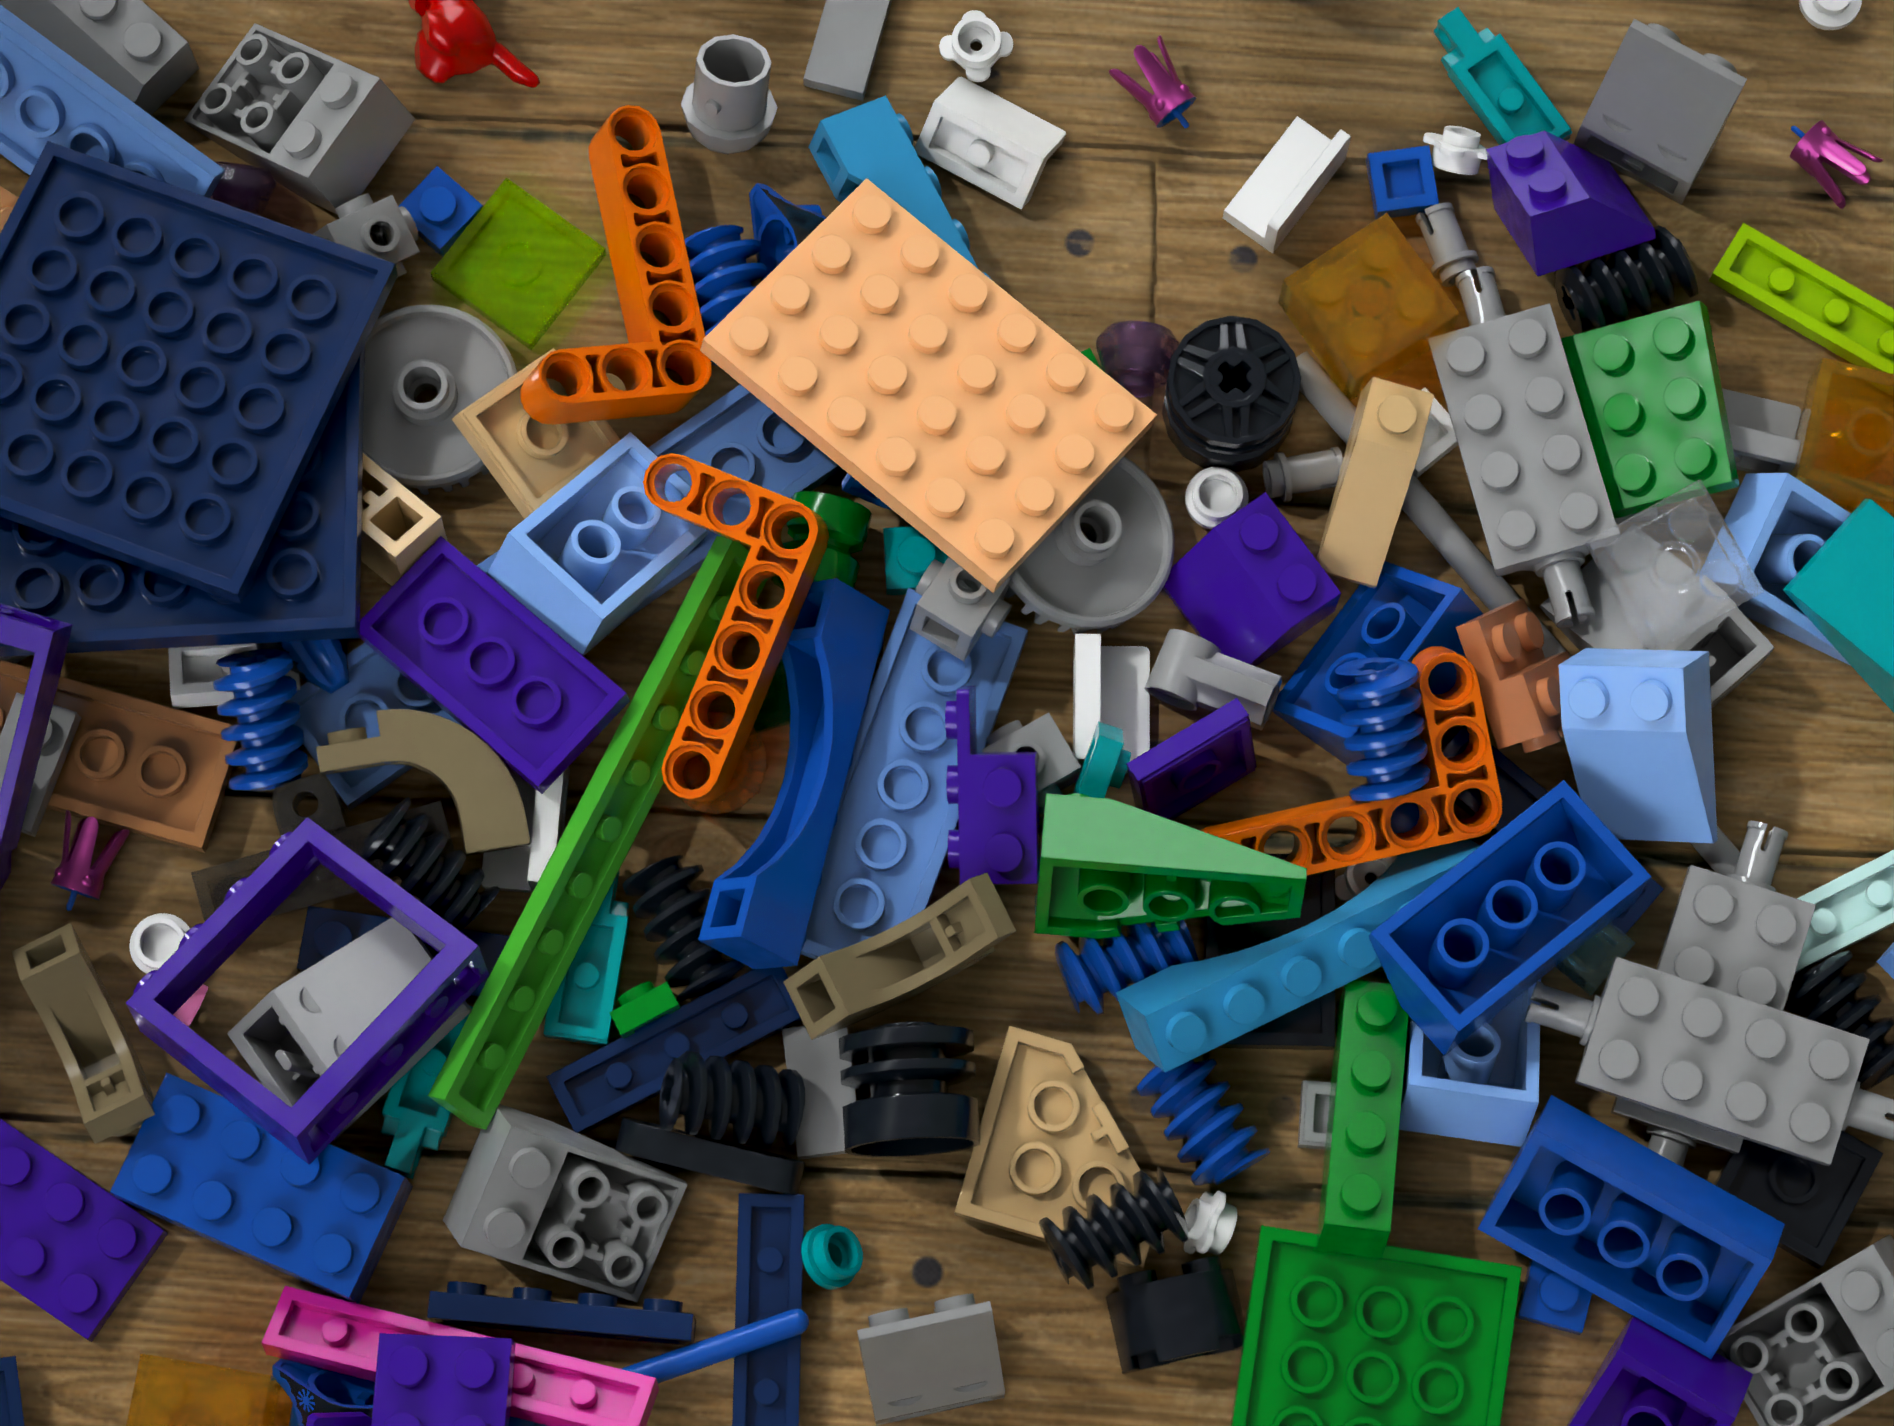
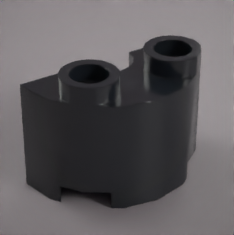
[1106,1256,1245,1374]

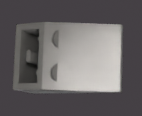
[1574,19,1747,205]
[184,23,415,214]
[1540,524,1775,709]
[227,917,472,1140]
[443,1104,688,1302]
[1716,1234,1894,1426]
[857,1294,1005,1426]

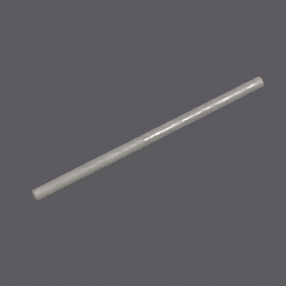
[1296,351,1740,876]

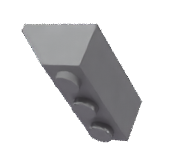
[0,0,199,115]

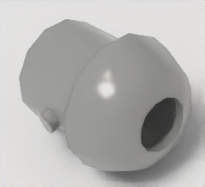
[681,34,778,155]

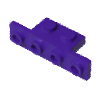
[945,686,1040,885]

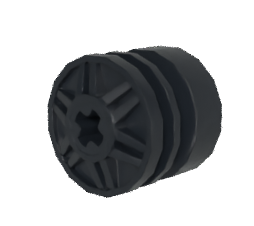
[1162,316,1301,473]
[839,1022,980,1157]

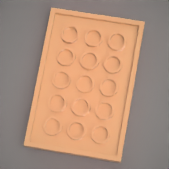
[700,178,1157,593]

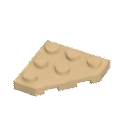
[954,1026,1150,1270]

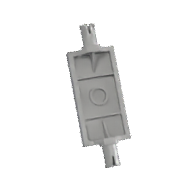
[1428,266,1620,628]
[1611,820,1816,1167]
[1524,956,1894,1166]

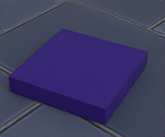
[1126,698,1257,820]

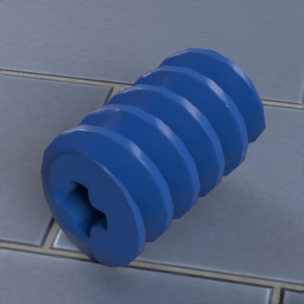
[684,225,767,366]
[213,649,308,791]
[1335,657,1431,801]
[1055,920,1199,1015]
[1137,1058,1271,1185]

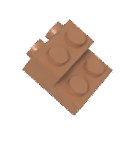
[1455,598,1570,753]

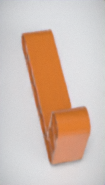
[520,105,712,425]
[643,453,829,803]
[1201,646,1502,875]

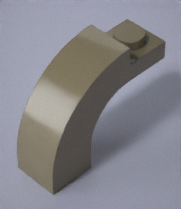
[316,709,531,856]
[783,873,1016,1040]
[12,923,155,1144]

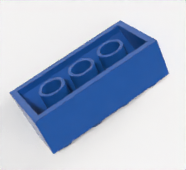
[1369,780,1652,1056]

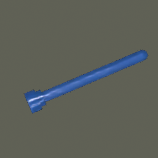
[509,1308,809,1426]

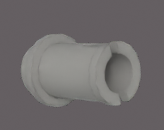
[1415,202,1479,287]
[1263,447,1343,502]

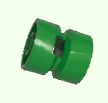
[771,491,873,590]

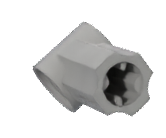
[1144,629,1282,731]

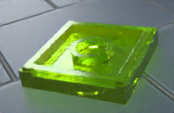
[430,178,607,350]

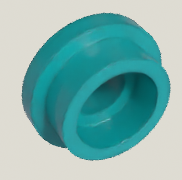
[801,1224,863,1290]

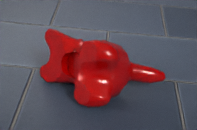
[408,0,540,88]

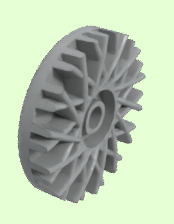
[363,305,517,495]
[1005,456,1175,635]

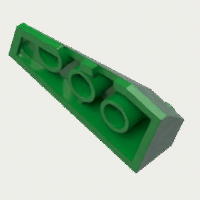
[1034,793,1307,939]

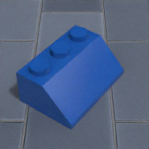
[1273,561,1483,765]

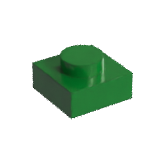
[609,981,681,1039]

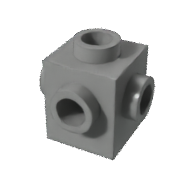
[312,193,420,278]
[909,557,1012,661]
[982,712,1081,814]

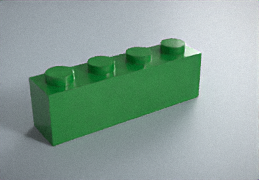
[1316,980,1409,1258]

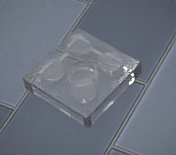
[1585,479,1764,650]

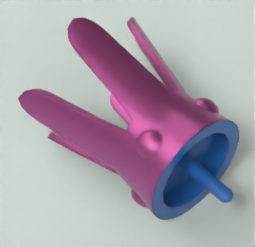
[1109,35,1196,128]
[1789,120,1883,209]
[50,810,129,911]

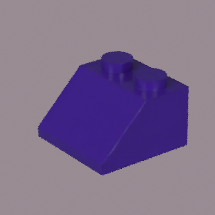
[1486,130,1656,277]
[1163,492,1341,666]
[1567,1315,1753,1426]

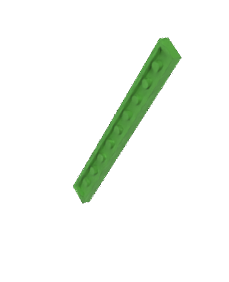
[428,536,768,1130]

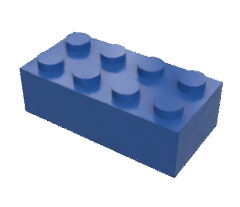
[110,1072,413,1304]
[1478,1095,1785,1359]

